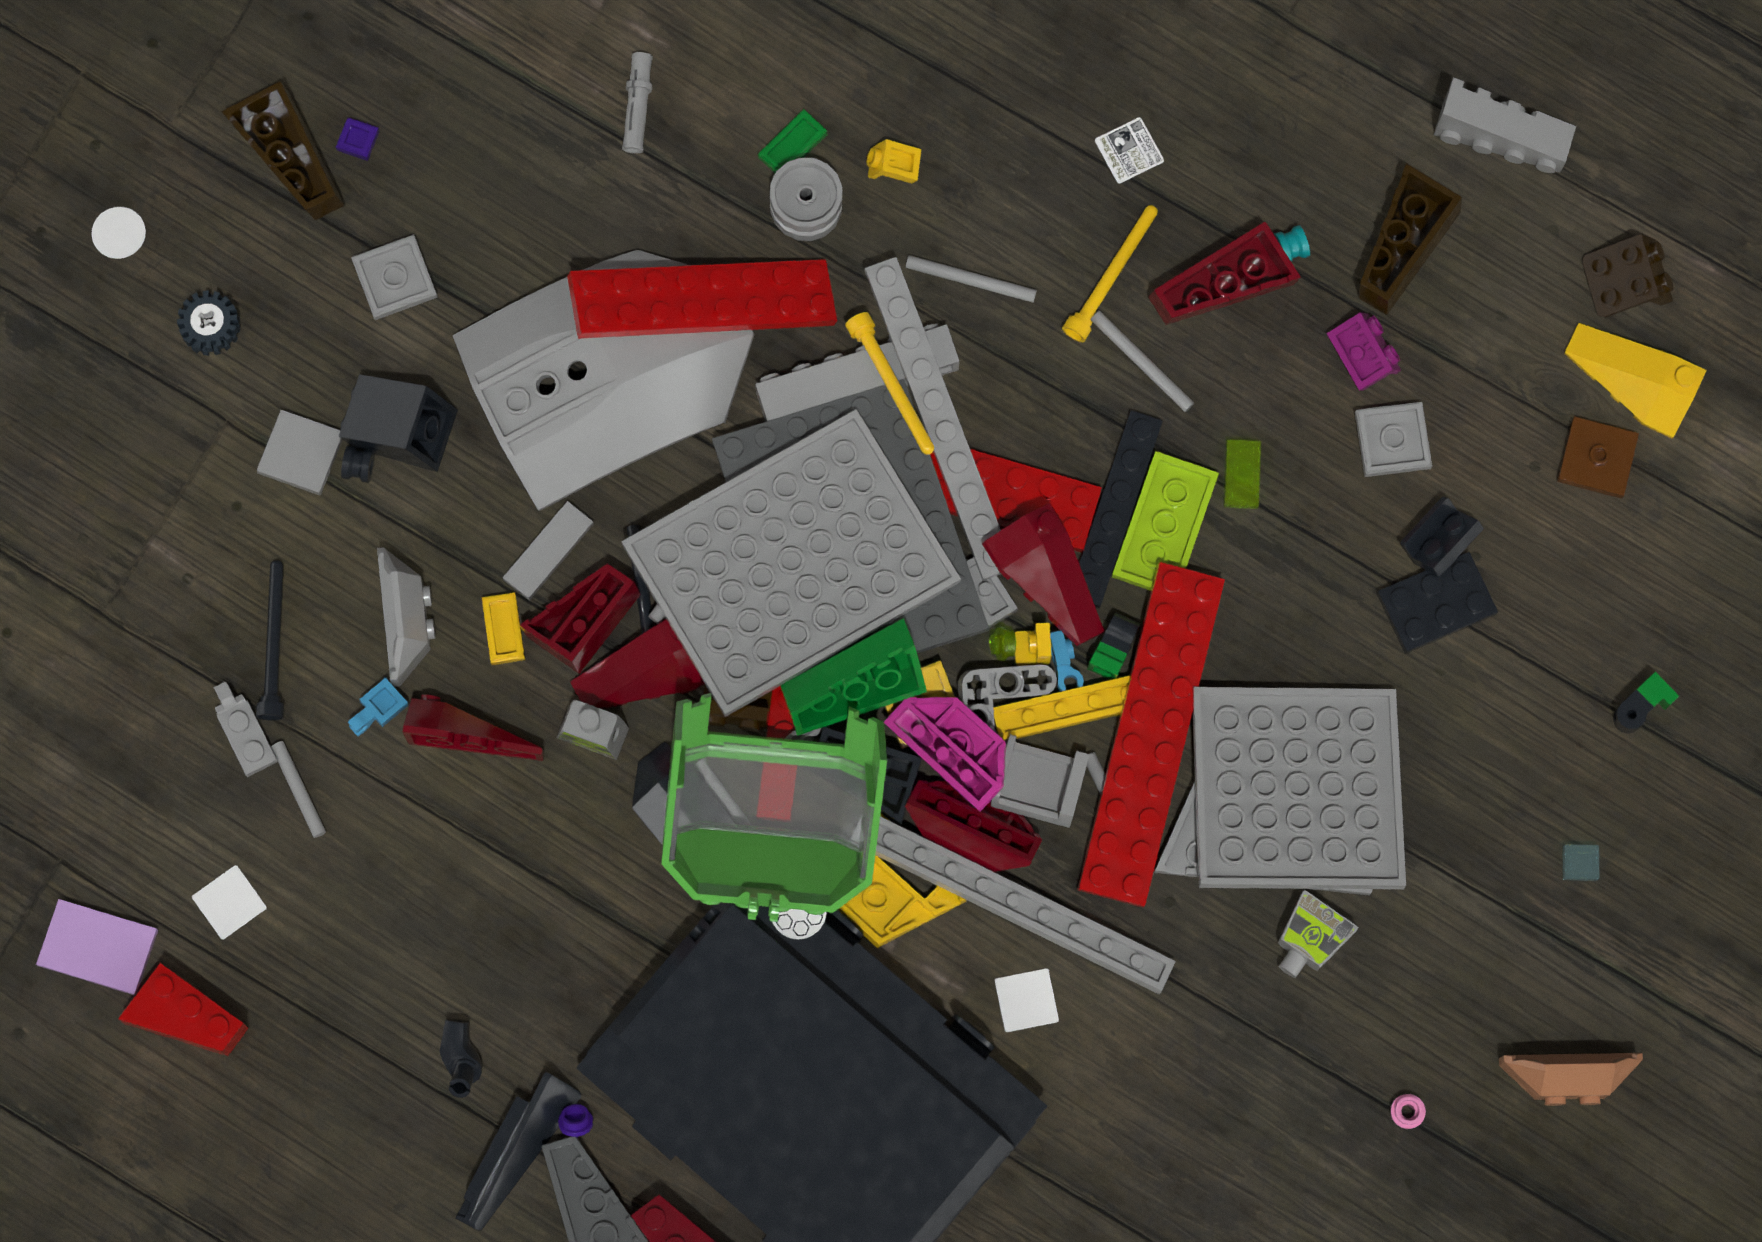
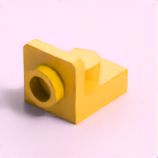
[866,139,921,184]
[1014,623,1052,666]

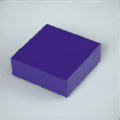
[336,117,379,161]

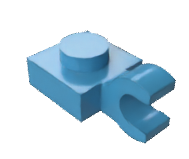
[1050,631,1084,692]
[348,678,408,737]

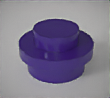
[558,1104,593,1137]

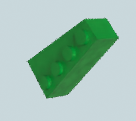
[780,618,927,736]

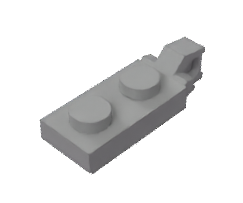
[214,682,278,777]

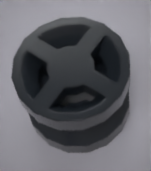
[341,446,375,483]

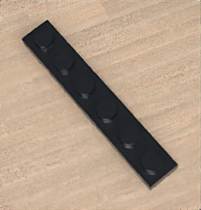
[1079,410,1163,609]

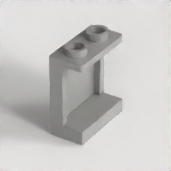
[991,734,1090,828]

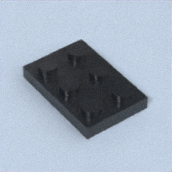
[1377,552,1498,654]

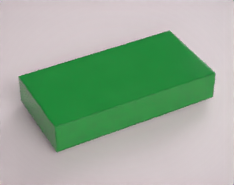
[758,109,827,173]

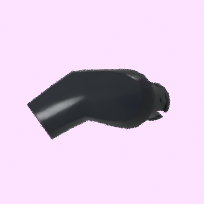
[439,1019,482,1098]

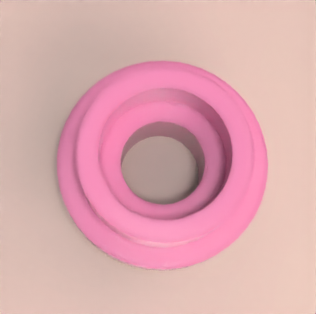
[1390,1094,1426,1129]

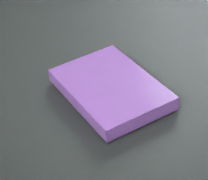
[36,899,158,996]

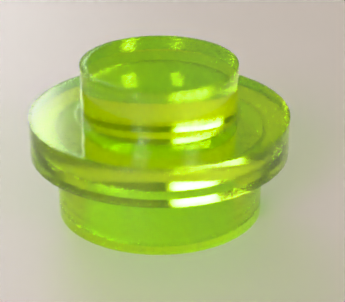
[990,627,1016,661]

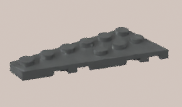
[542,1137,648,1242]

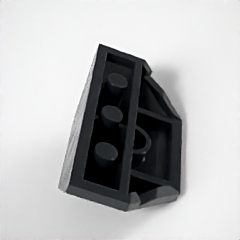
[632,742,734,845]

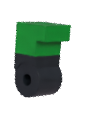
[1087,612,1140,680]
[1613,672,1679,734]

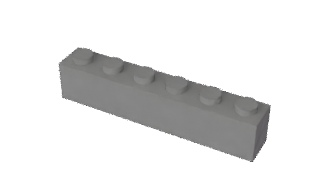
[755,324,959,422]

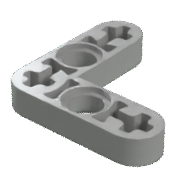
[958,665,1057,732]

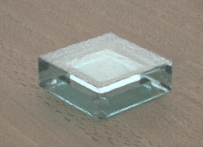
[1563,845,1599,881]

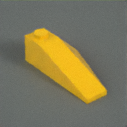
[1564,323,1707,439]

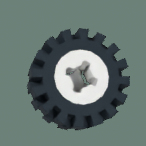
[177,291,241,356]

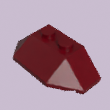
[905,780,1043,872]

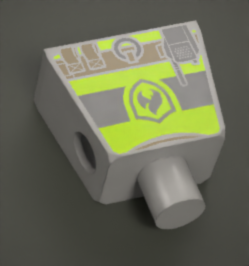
[556,700,629,760]
[1278,890,1359,978]

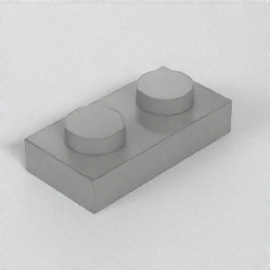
[966,557,1018,628]

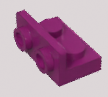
[1327,313,1401,391]

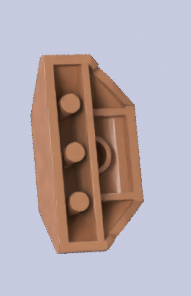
[1499,1053,1643,1106]

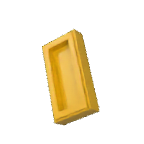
[481,592,525,665]

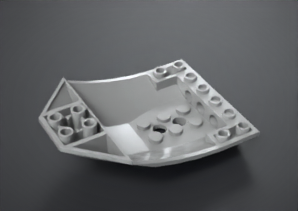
[453,250,755,511]

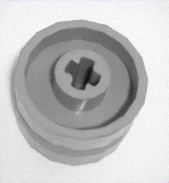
[770,158,842,241]

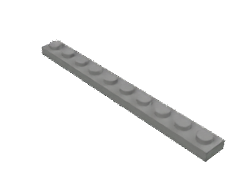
[865,257,1001,581]
[851,810,1175,994]

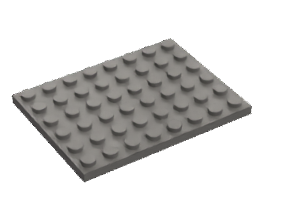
[621,409,961,717]

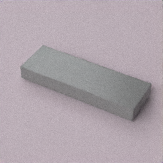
[503,501,594,601]

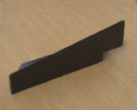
[455,1072,581,1231]

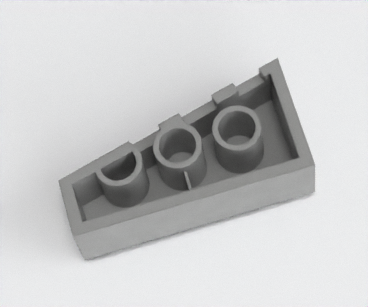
[1434,77,1576,173]

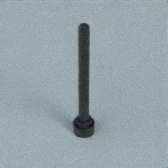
[256,560,284,721]

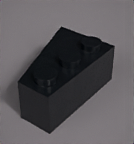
[819,727,922,826]

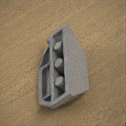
[377,547,436,687]

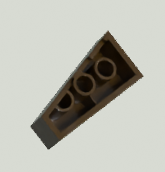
[221,81,345,221]
[1359,163,1462,315]

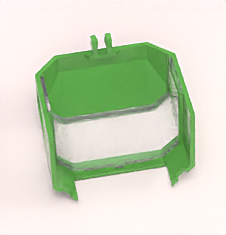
[662,693,887,922]

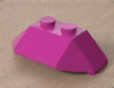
[884,697,1006,812]

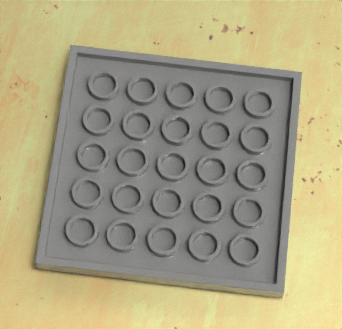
[1193,687,1406,889]

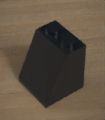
[338,374,458,472]

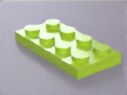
[1112,451,1219,591]

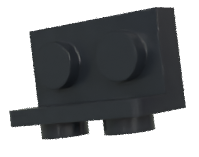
[1400,496,1484,577]

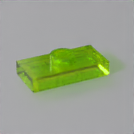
[1224,440,1261,509]

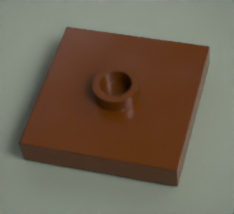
[1557,416,1639,499]

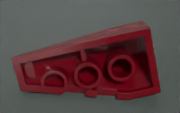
[982,503,1104,646]
[402,695,545,761]

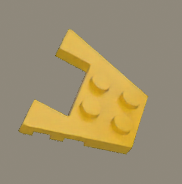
[837,813,967,948]

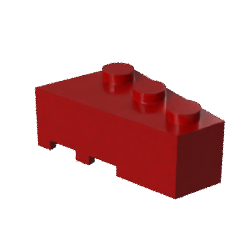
[118,963,249,1056]

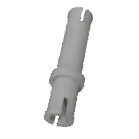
[622,52,653,153]

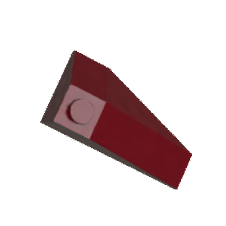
[570,619,705,709]

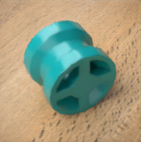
[1274,225,1310,262]

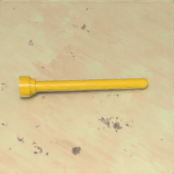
[1062,205,1158,342]
[845,312,934,455]

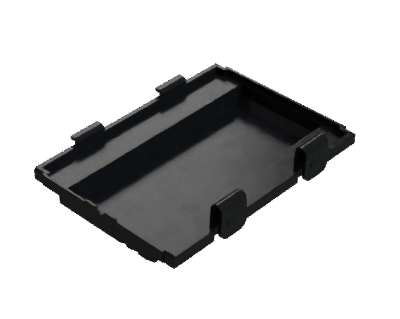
[576,902,1048,1242]

